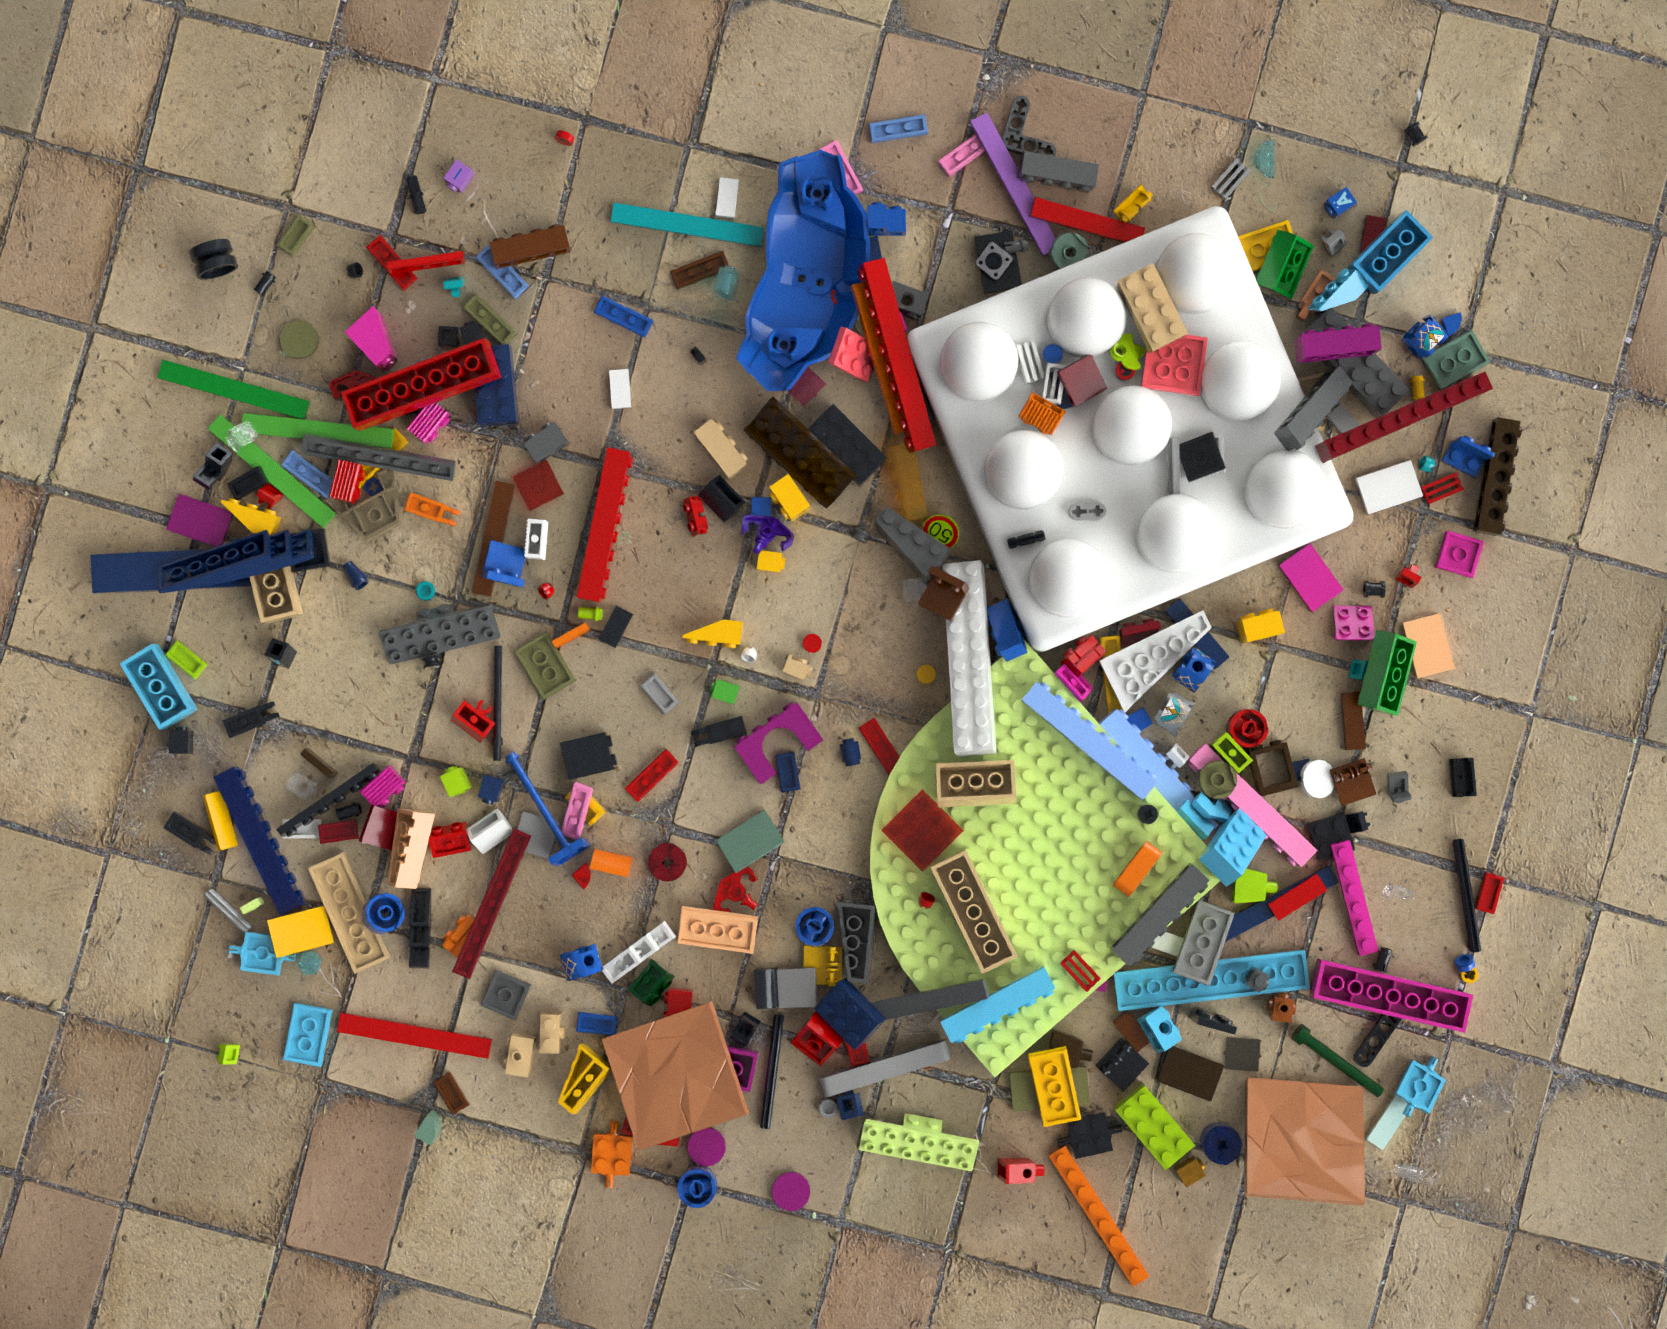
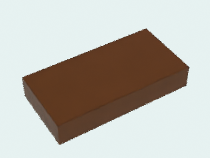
[1113,1010,1150,1053]
[433,1071,470,1115]

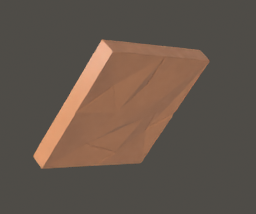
[602,1001,749,1151]
[1244,1077,1365,1206]

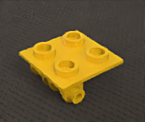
[803,946,842,986]

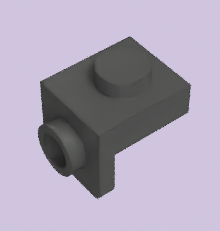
[1387,771,1412,803]

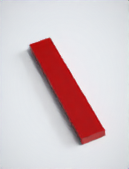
[1030,197,1145,243]

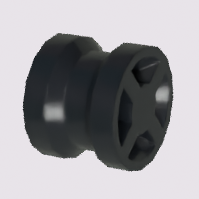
[1137,805,1158,824]

